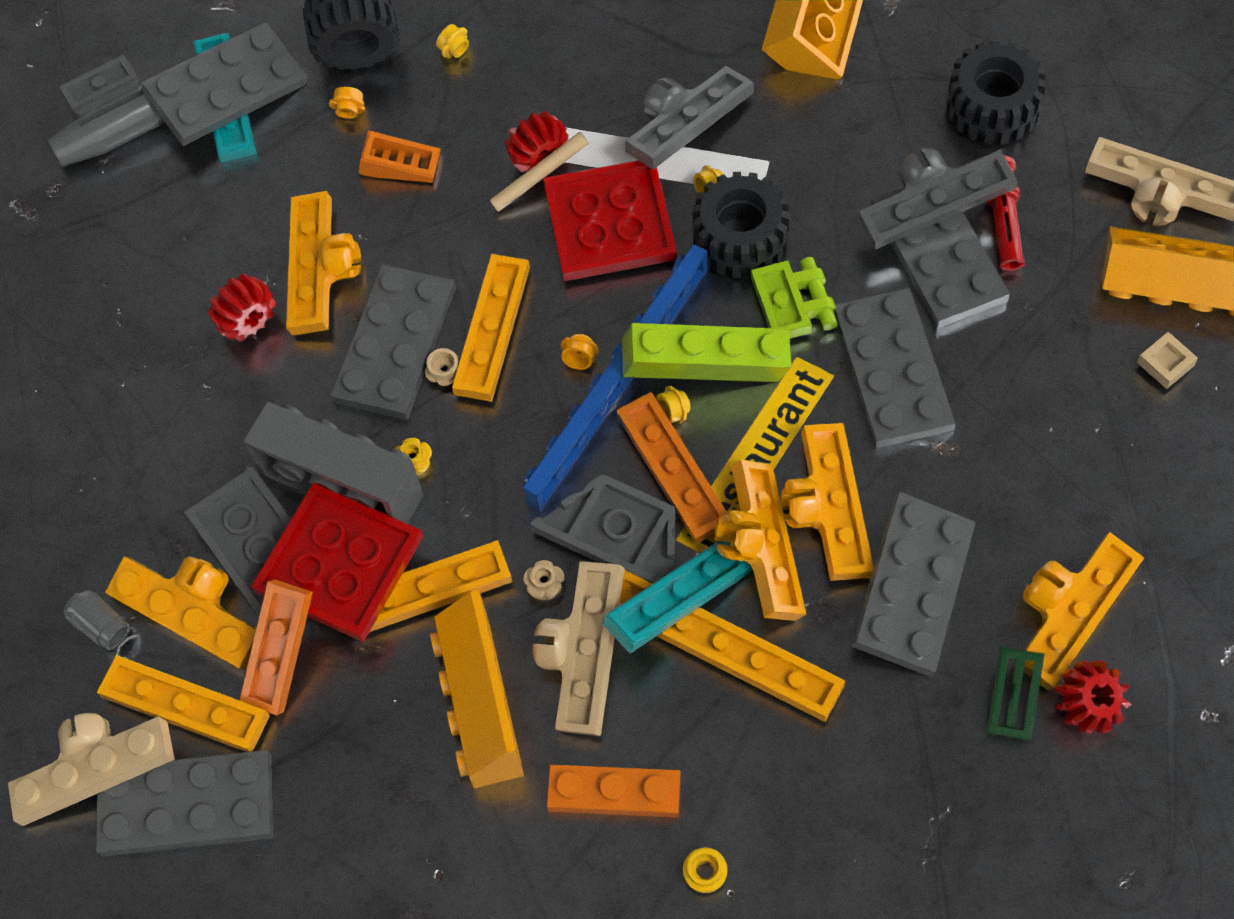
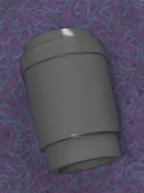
[63,590,130,651]

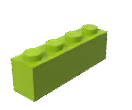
[622,323,792,382]

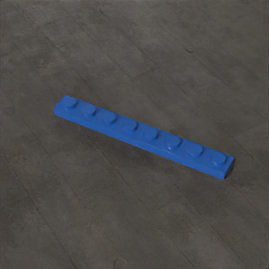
[523,244,708,512]

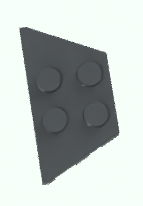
[530,474,676,584]

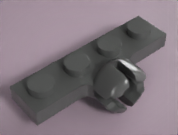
[625,66,754,169]
[858,148,1018,250]

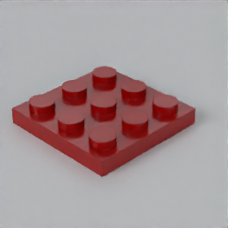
[543,160,677,281]
[251,483,423,642]

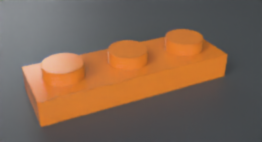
[240,580,313,715]
[547,765,681,818]

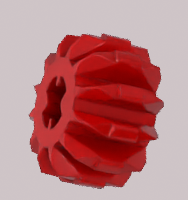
[504,111,569,172]
[207,273,277,342]
[1053,660,1132,734]

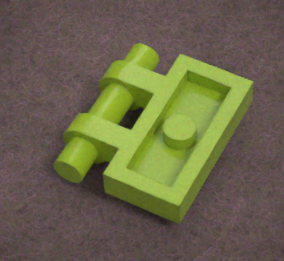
[751,257,838,339]

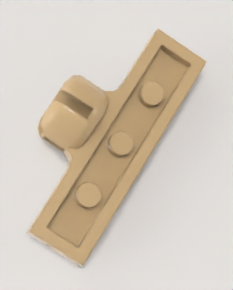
[1085,137,1234,226]
[532,561,625,736]
[8,713,175,826]

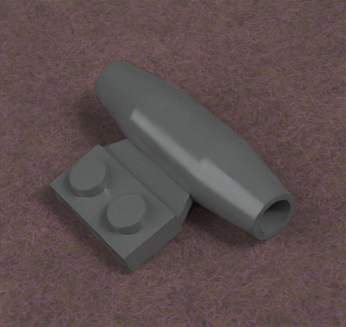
[47,54,165,167]

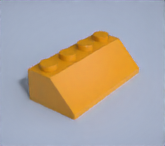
[761,0,863,80]
[1101,226,1234,316]
[430,589,524,788]

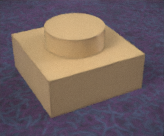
[1137,332,1198,389]

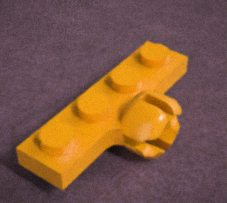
[286,191,362,336]
[781,423,874,581]
[714,459,807,621]
[1014,532,1144,691]
[105,556,257,669]

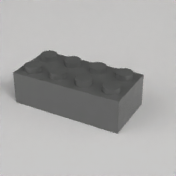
[243,401,424,524]

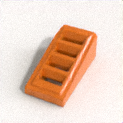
[358,130,441,183]

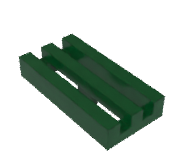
[987,646,1045,740]

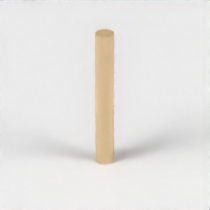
[490,132,589,212]

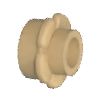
[425,348,460,386]
[523,560,565,600]

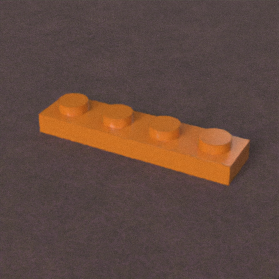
[616,392,728,544]

